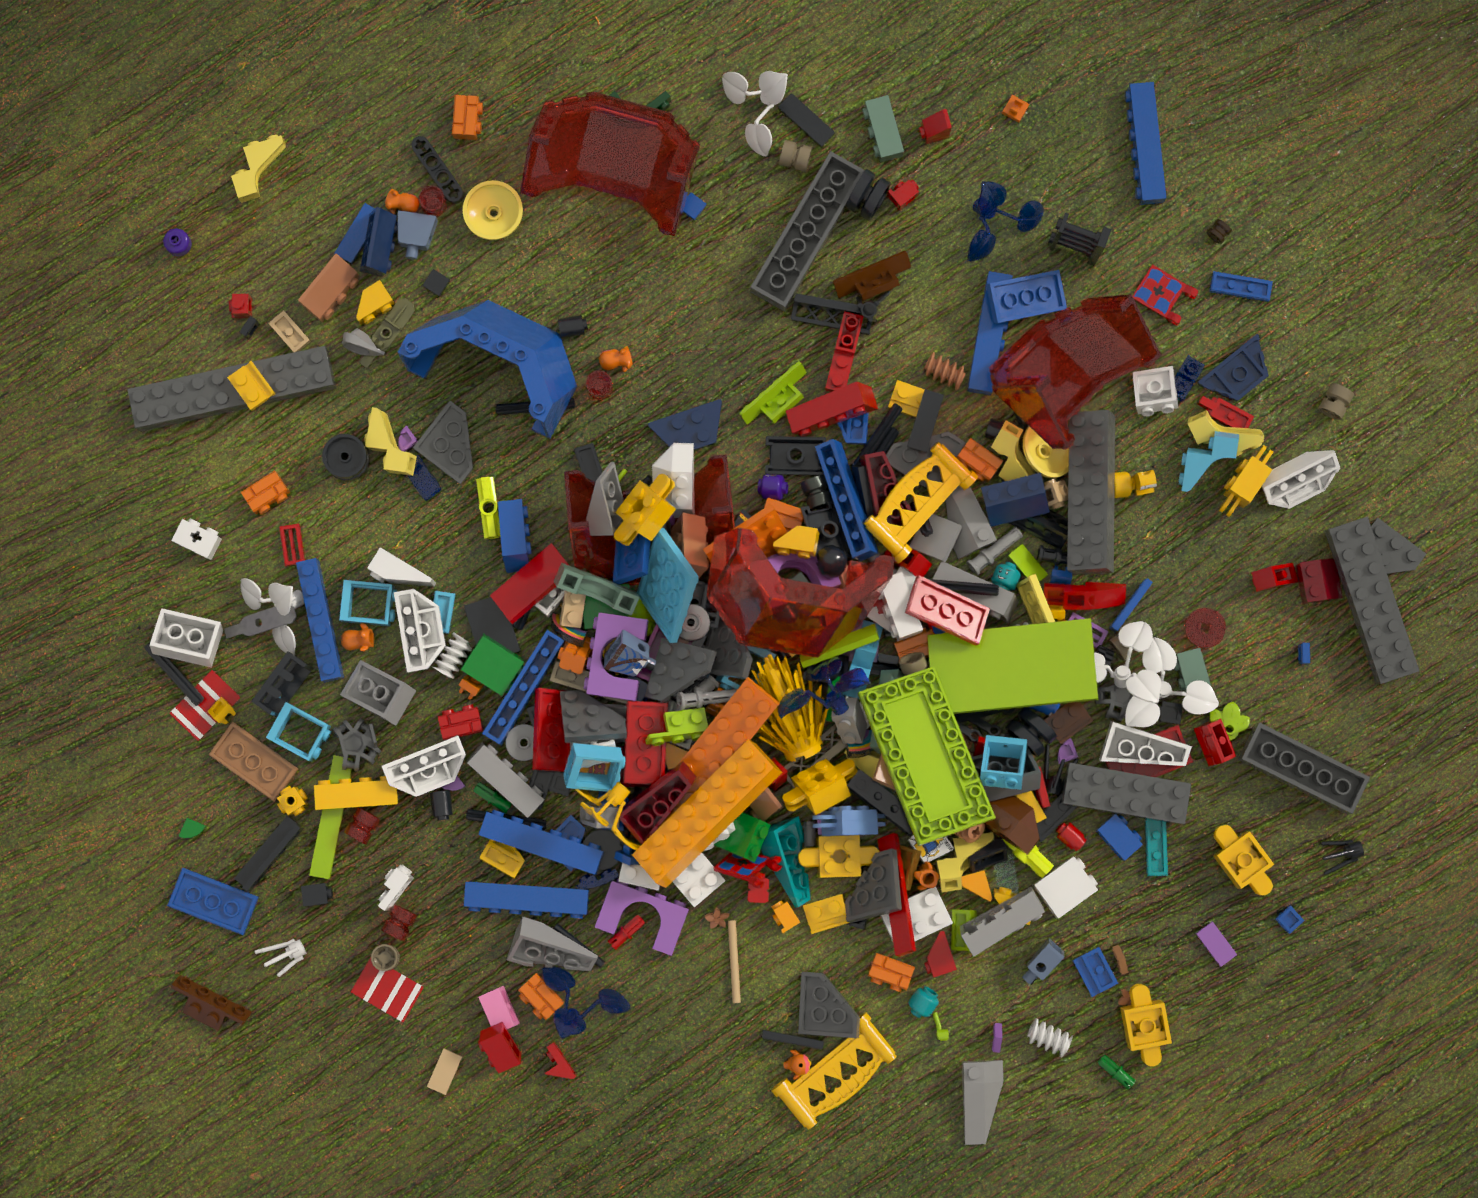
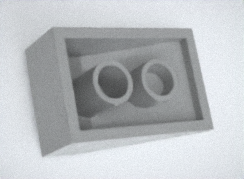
[586,462,624,536]
[340,660,416,726]

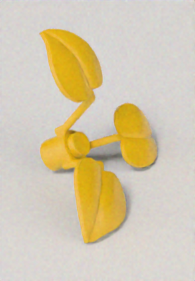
[575,782,640,850]

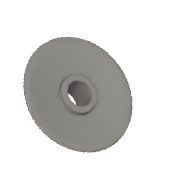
[679,604,710,641]
[506,724,534,761]

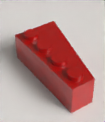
[786,382,878,437]

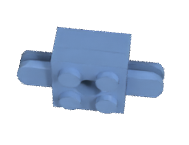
[812,806,886,836]

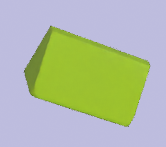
[1007,544,1048,582]
[951,909,977,951]

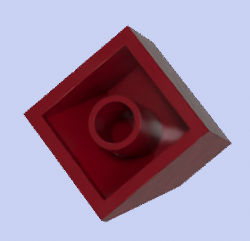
[1295,559,1343,605]

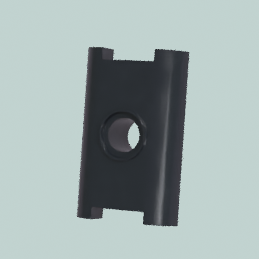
[765,436,826,475]
[800,501,852,561]

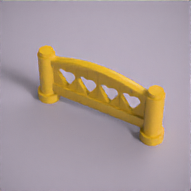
[863,442,978,563]
[771,1012,897,1130]

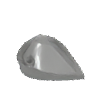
[342,328,385,356]

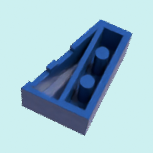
[498,499,532,573]

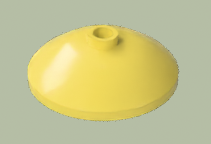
[463,180,523,240]
[1023,419,1069,478]

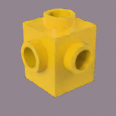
[277,786,309,816]

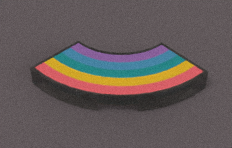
[550,613,587,647]
[846,729,873,758]

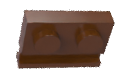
[1044,702,1094,745]

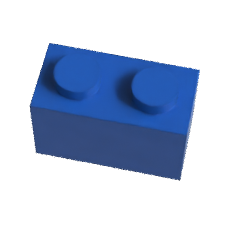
[1095,814,1143,861]

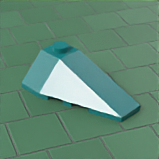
[761,816,811,908]

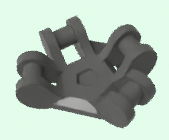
[1095,671,1135,723]
[332,718,381,772]

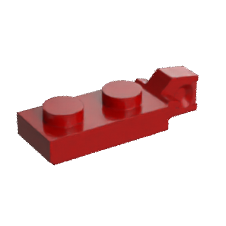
[1197,396,1254,428]

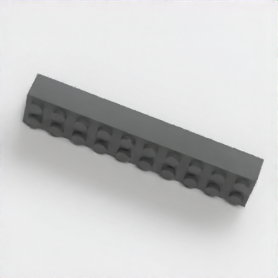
[127,346,336,432]

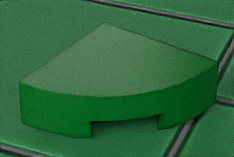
[178,818,206,838]

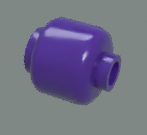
[163,228,192,257]
[758,474,788,501]

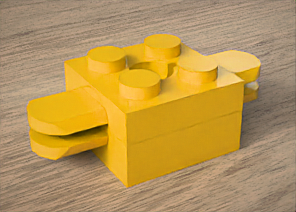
[1219,445,1274,517]
[614,474,676,546]
[782,759,858,815]
[1213,825,1274,895]
[798,835,879,878]
[1120,984,1172,1066]

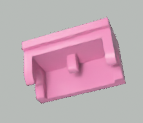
[479,986,520,1029]

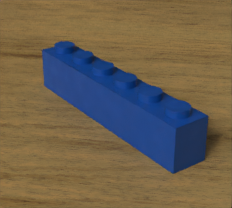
[1125,82,1166,205]
[967,271,1013,396]
[815,439,879,561]
[296,558,344,683]
[482,630,565,746]
[479,810,604,875]
[464,882,589,918]

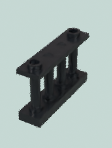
[1048,213,1112,266]
[847,769,913,837]

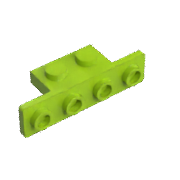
[739,361,807,425]
[645,708,708,746]

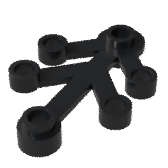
[954,708,1016,743]

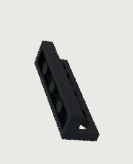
[791,293,872,335]
[1009,509,1068,549]
[234,815,304,892]

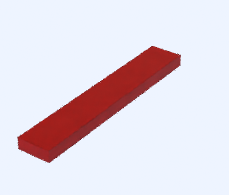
[877,833,916,957]

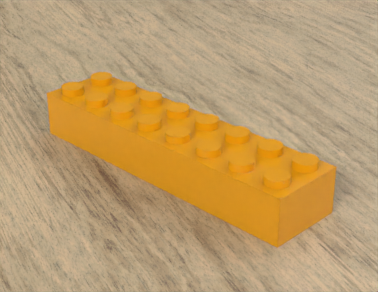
[632,739,783,888]

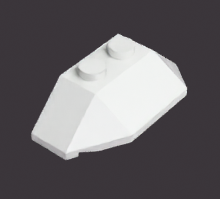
[652,443,695,518]
[1262,450,1340,509]
[394,589,446,673]
[382,736,466,797]

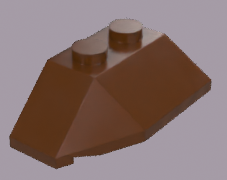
[984,795,1040,855]

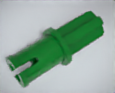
[473,782,512,814]
[1098,1055,1136,1090]

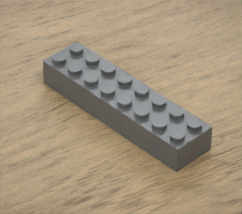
[750,151,865,312]
[1067,410,1115,575]
[1324,517,1419,684]

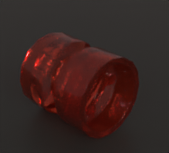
[418,185,447,217]
[586,370,613,401]
[344,807,381,845]
[381,904,418,942]

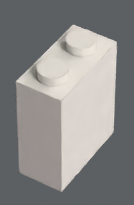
[1032,856,1098,919]

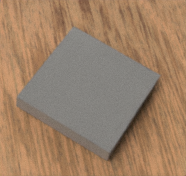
[910,514,962,562]

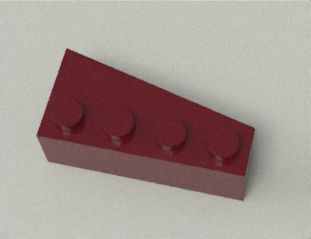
[860,451,912,526]
[619,761,696,845]

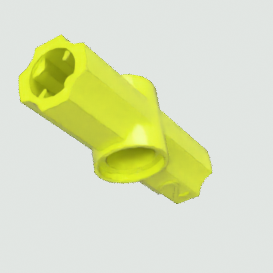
[476,477,501,539]
[997,835,1054,878]

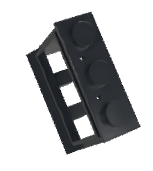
[252,651,313,717]

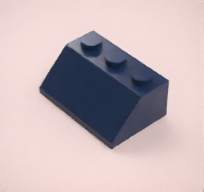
[359,207,398,277]
[981,473,1049,527]

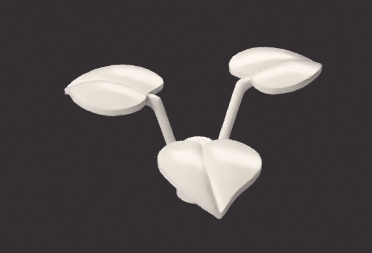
[722,71,788,156]
[240,578,305,655]
[1094,621,1161,703]
[1125,637,1219,727]

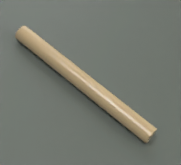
[728,920,741,1003]

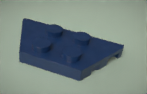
[1197,334,1269,402]
[648,399,722,451]

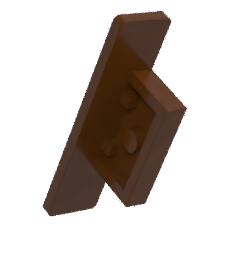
[833,250,911,301]
[171,975,252,1031]

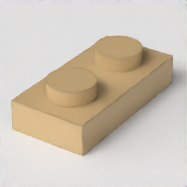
[269,310,311,352]
[559,591,586,628]

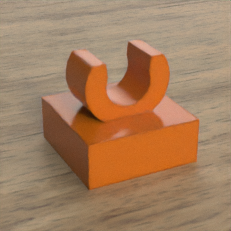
[1002,95,1029,123]
[459,674,485,700]

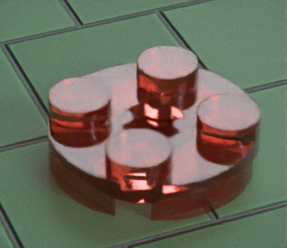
[1184,608,1226,648]

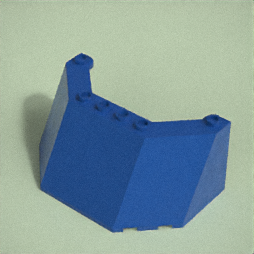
[397,300,577,439]

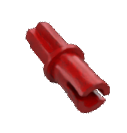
[607,915,645,950]

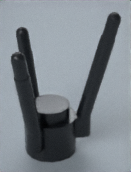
[856,291,891,323]
[1044,744,1078,795]
[1321,839,1364,875]

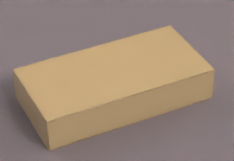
[427,1048,463,1095]

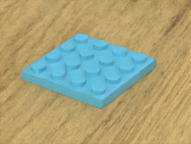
[637,528,699,643]

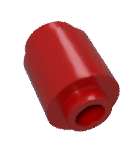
[1056,822,1087,852]

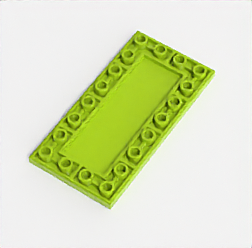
[927,618,1099,714]
[858,666,996,846]

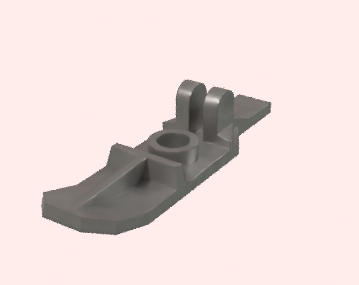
[224,605,297,638]

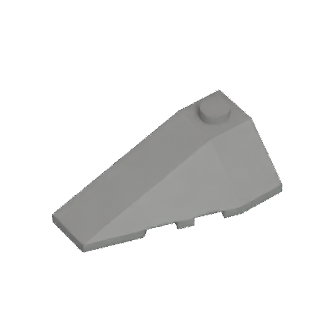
[945,486,997,559]
[507,917,598,971]
[961,1060,1004,1145]

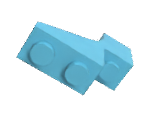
[1179,431,1239,492]
[843,620,883,699]

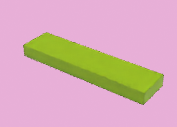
[799,623,879,668]

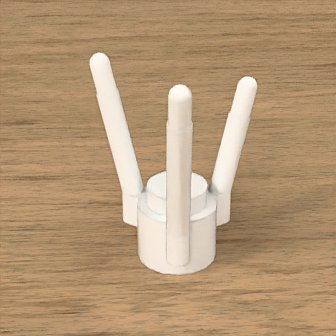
[255,939,307,977]

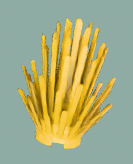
[751,654,829,762]

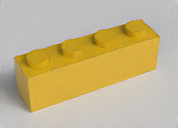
[314,776,398,810]

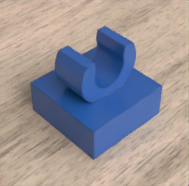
[1049,566,1072,584]
[614,842,639,866]

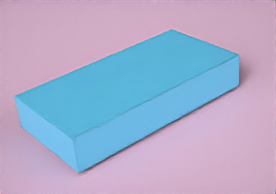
[433,591,456,634]

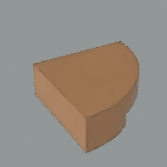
[1112,945,1128,975]

